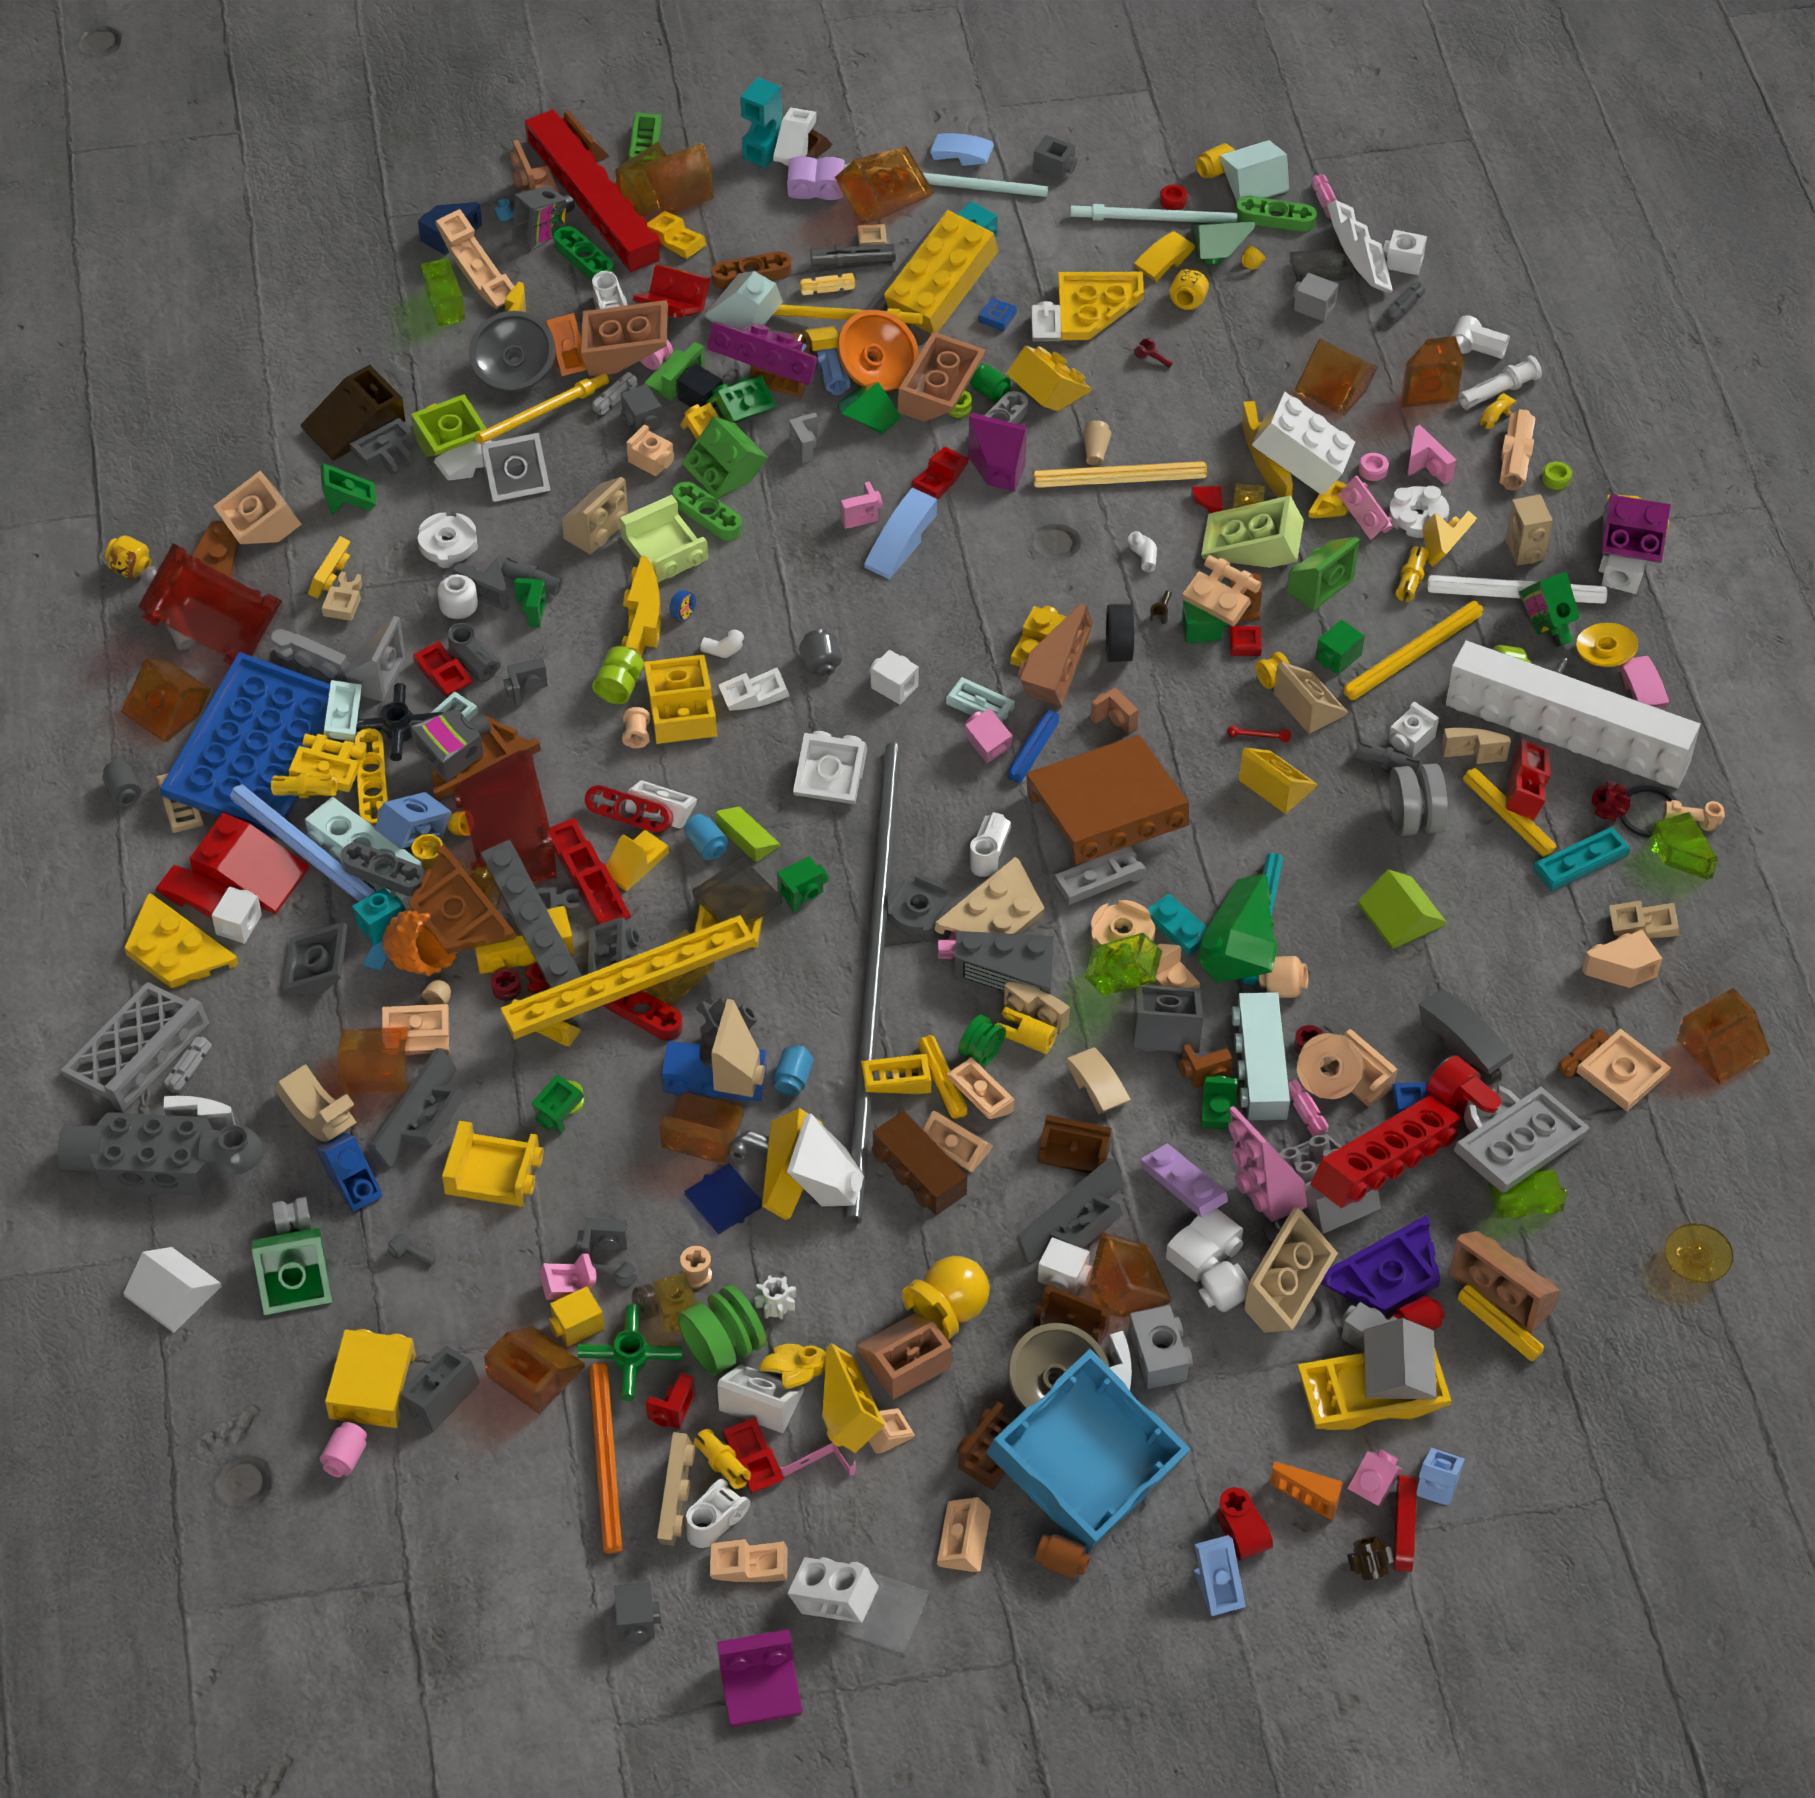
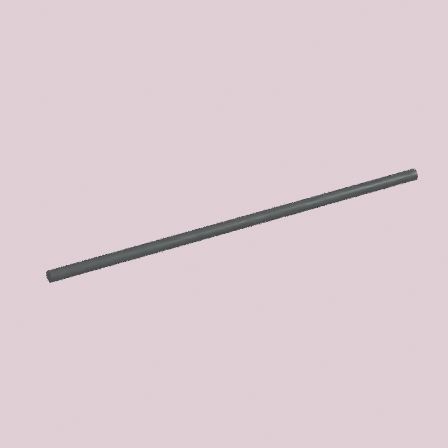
[845,743,901,1224]

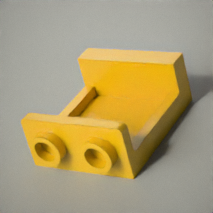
[442,1121,544,1207]
[325,1329,416,1428]

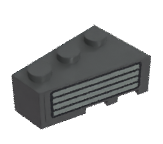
[954,931,1054,995]

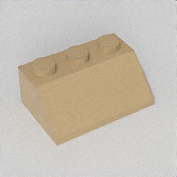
[1244,1207,1338,1333]

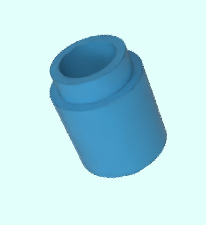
[683,814,728,860]
[773,1045,814,1096]

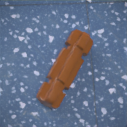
[1557,1029,1610,1078]

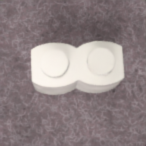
[1166,1208,1243,1283]

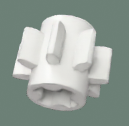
[754,1276,796,1319]

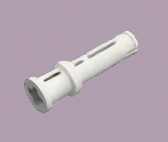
[1458,355,1542,410]

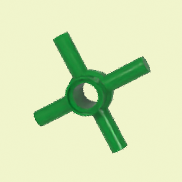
[577,1304,682,1401]

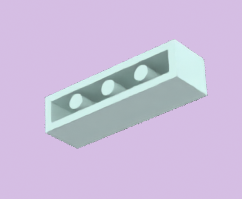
[1232,992,1290,1120]

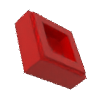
[1229,626,1262,656]

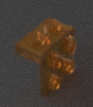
[659,1093,744,1164]

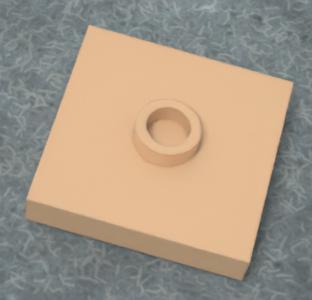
[1576,1029,1671,1111]

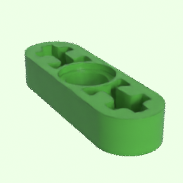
[1236,196,1317,232]
[673,482,742,541]

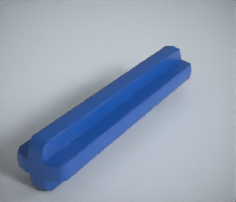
[1007,709,1059,783]

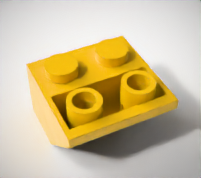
[1006,345,1092,411]

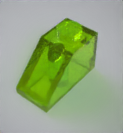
[1650,812,1718,880]

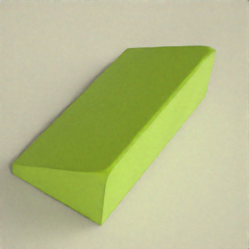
[715,806,780,863]

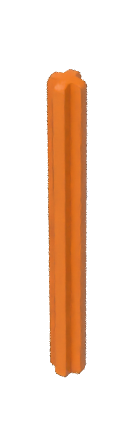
[589,1362,622,1554]

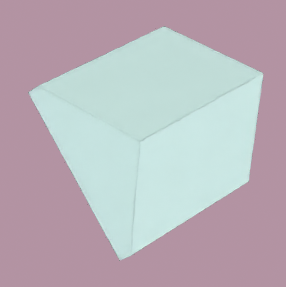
[1219,140,1290,202]

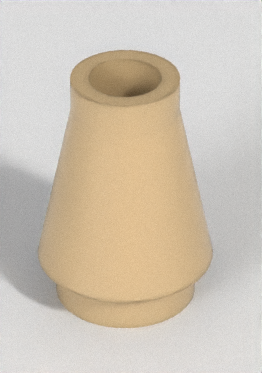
[1083,421,1112,466]

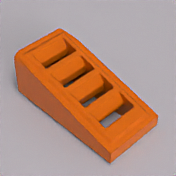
[1270,1462,1343,1520]

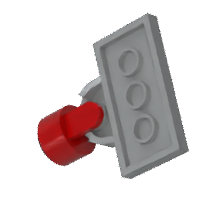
[1426,1055,1590,1193]

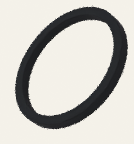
[1619,786,1681,838]

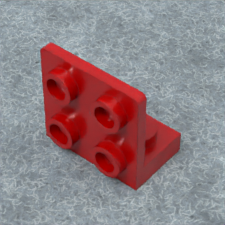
[632,264,711,318]

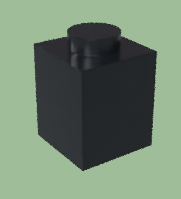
[677,364,723,408]

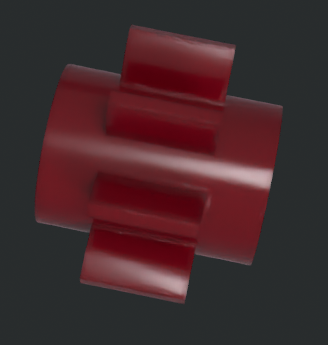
[1591,781,1631,822]

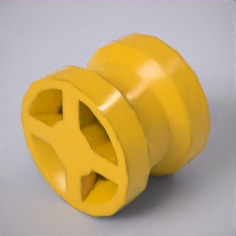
[1255,652,1290,689]

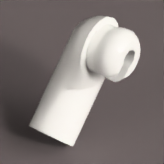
[1127,531,1157,572]

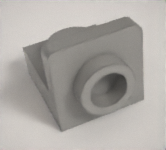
[789,413,818,464]

